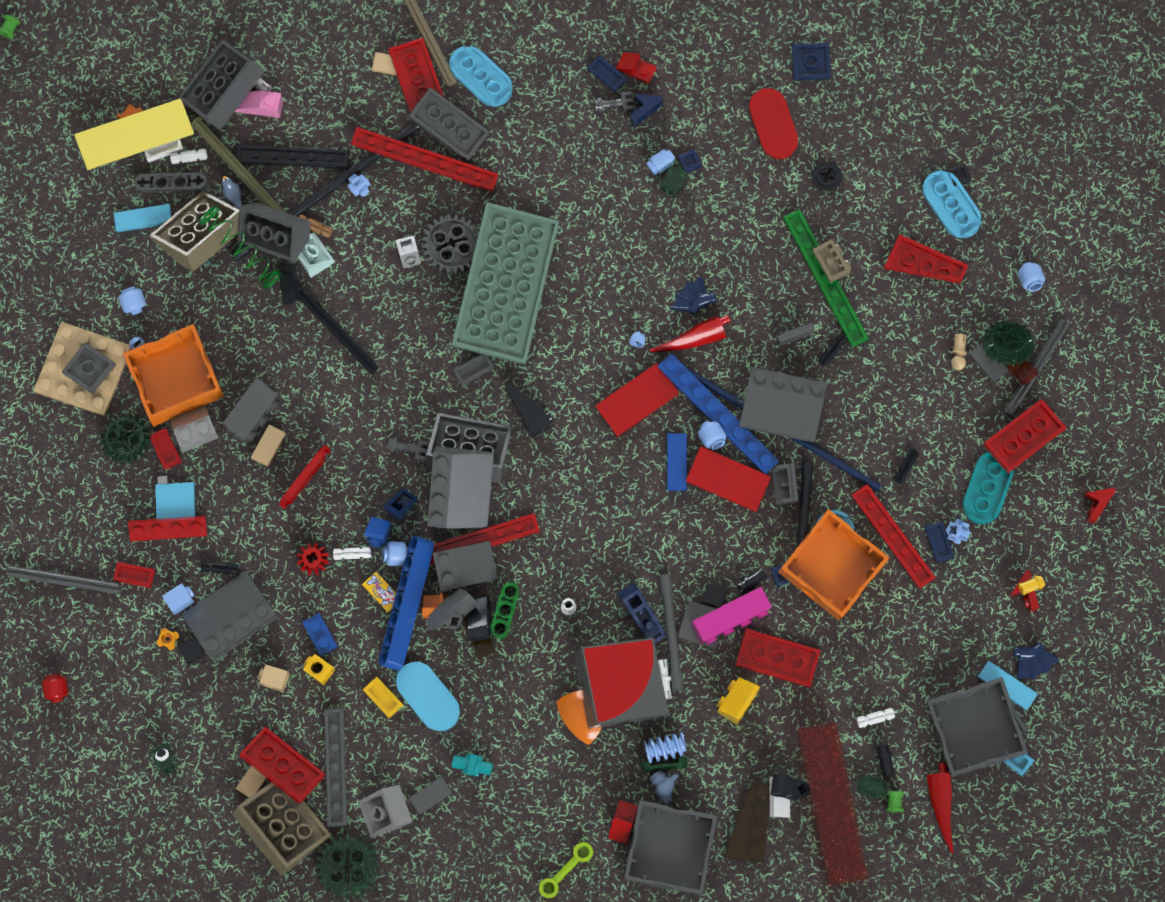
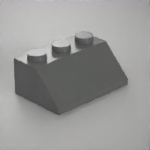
[222,378,280,444]

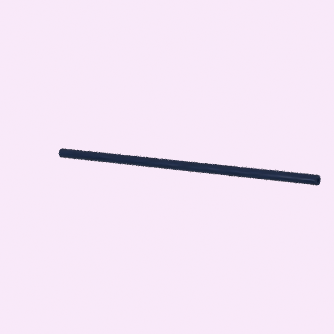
[685,366,882,492]

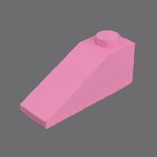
[235,91,283,118]

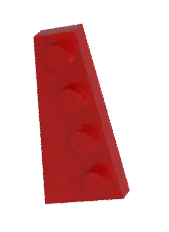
[884,234,969,284]

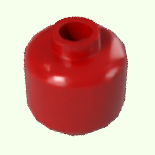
[41,673,69,703]

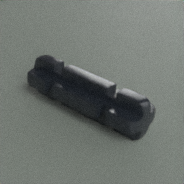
[818,333,848,367]
[893,448,919,484]
[201,561,239,575]

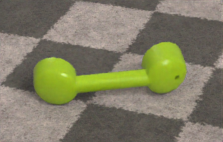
[538,842,593,898]

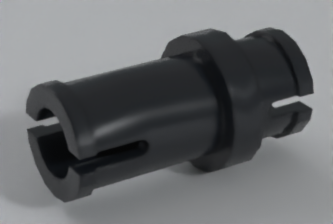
[736,568,767,594]
[876,745,895,776]

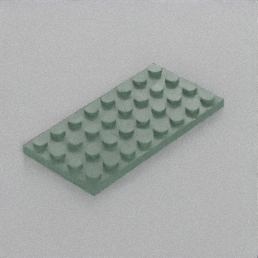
[451,202,559,365]

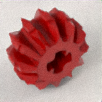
[297,543,329,576]

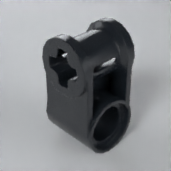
[770,774,810,800]

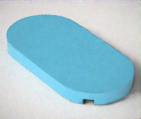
[449,46,513,107]
[923,171,981,238]
[396,662,460,731]

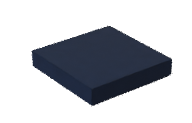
[792,43,831,81]

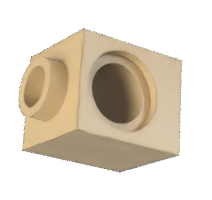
[258,664,290,692]

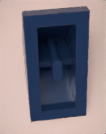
[384,488,418,523]

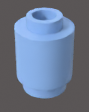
[646,149,675,175]

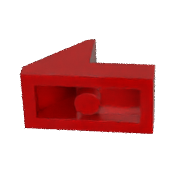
[616,53,657,85]
[1083,488,1116,525]
[1009,570,1039,612]
[608,800,638,844]

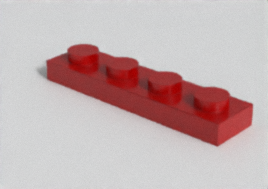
[128,516,208,541]

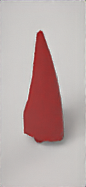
[650,315,731,352]
[926,763,954,853]

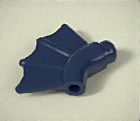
[670,277,716,315]
[1012,642,1059,679]

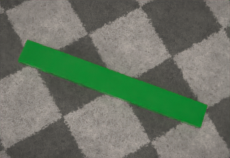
[783,209,869,348]

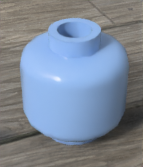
[1018,262,1045,292]
[118,286,146,316]
[698,421,726,450]
[382,541,408,566]

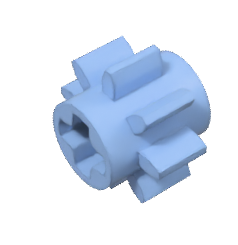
[347,174,370,197]
[946,519,971,544]

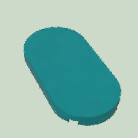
[962,452,1014,525]

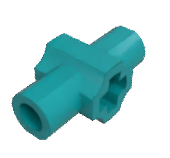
[452,754,493,777]

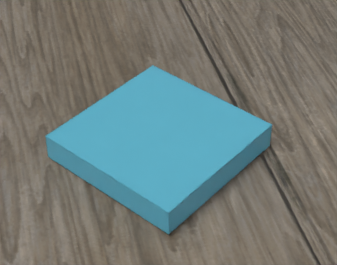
[155,482,196,519]

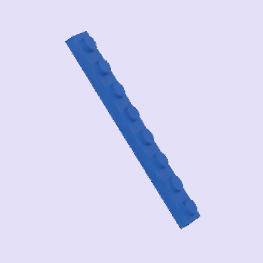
[657,353,779,474]

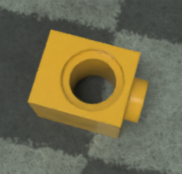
[303,654,335,685]

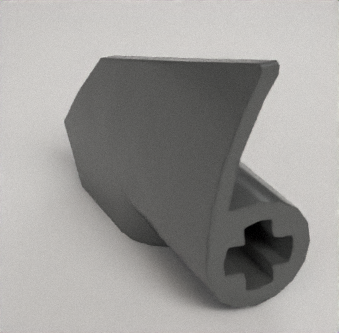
[427,588,478,630]

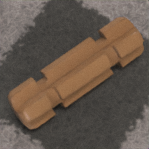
[299,215,333,238]

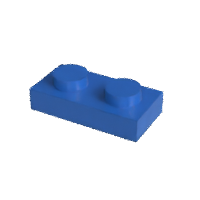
[302,613,338,656]

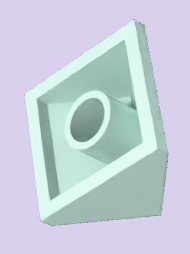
[297,232,335,278]

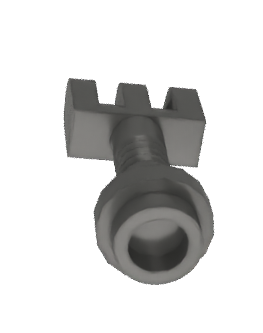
[593,91,636,113]
[387,437,430,462]

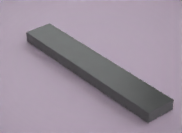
[324,708,348,827]

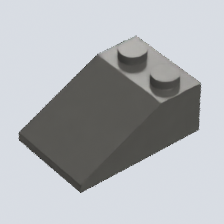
[433,541,498,591]

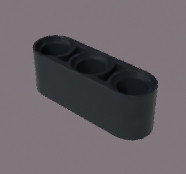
[468,595,491,642]

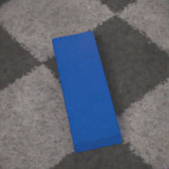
[667,433,687,491]

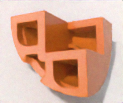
[556,690,602,745]

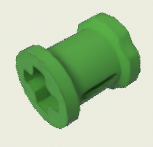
[0,15,20,39]
[886,791,904,813]

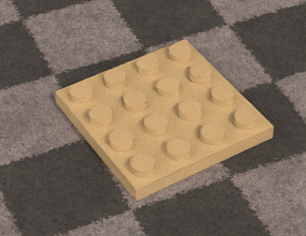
[33,322,130,416]

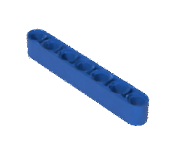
[379,536,434,671]

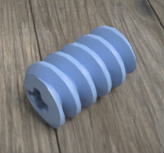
[644,732,686,764]

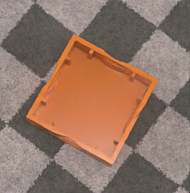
[123,324,224,426]
[778,509,890,621]

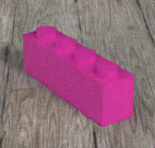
[690,587,772,645]

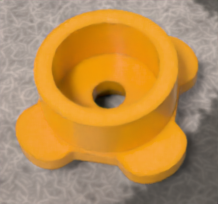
[157,628,179,650]

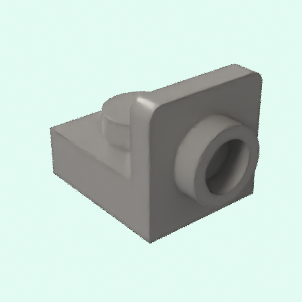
[396,235,421,268]

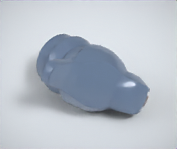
[222,176,242,209]
[650,770,679,805]

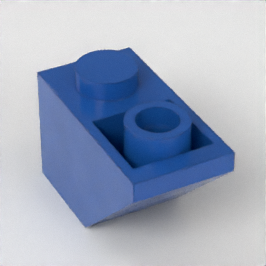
[364,517,392,548]

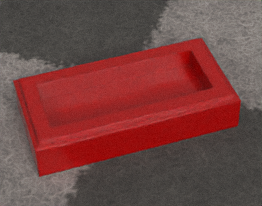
[149,428,182,470]
[113,562,156,589]

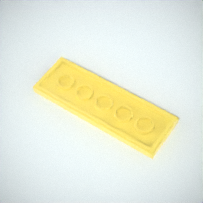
[74,99,194,171]

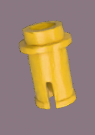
[1018,575,1045,595]

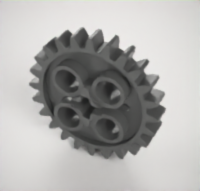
[421,214,479,275]

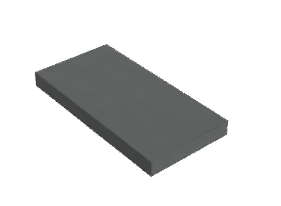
[408,87,490,162]

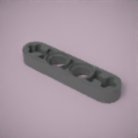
[134,172,208,193]

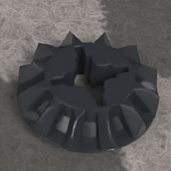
[812,162,842,192]

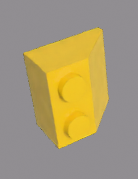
[717,677,760,725]

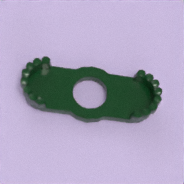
[640,757,688,772]

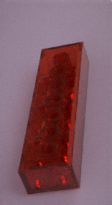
[796,722,869,887]

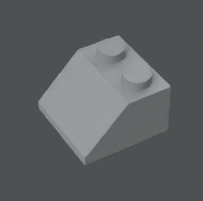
[170,405,219,452]
[358,785,412,838]

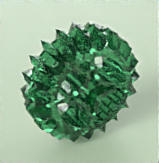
[982,319,1035,367]
[100,413,152,464]

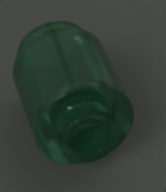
[856,775,887,799]

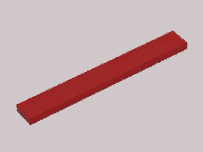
[351,126,499,192]

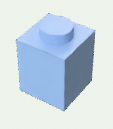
[162,583,195,615]

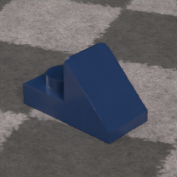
[630,94,663,128]

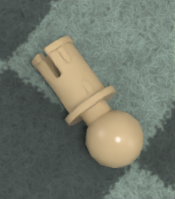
[951,334,967,370]

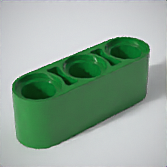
[491,582,520,639]

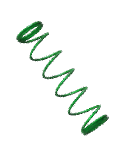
[199,206,282,289]

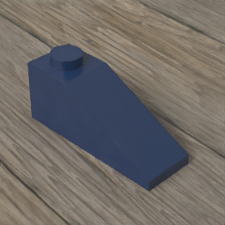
[617,583,667,643]

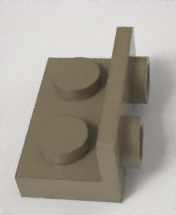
[812,239,851,283]

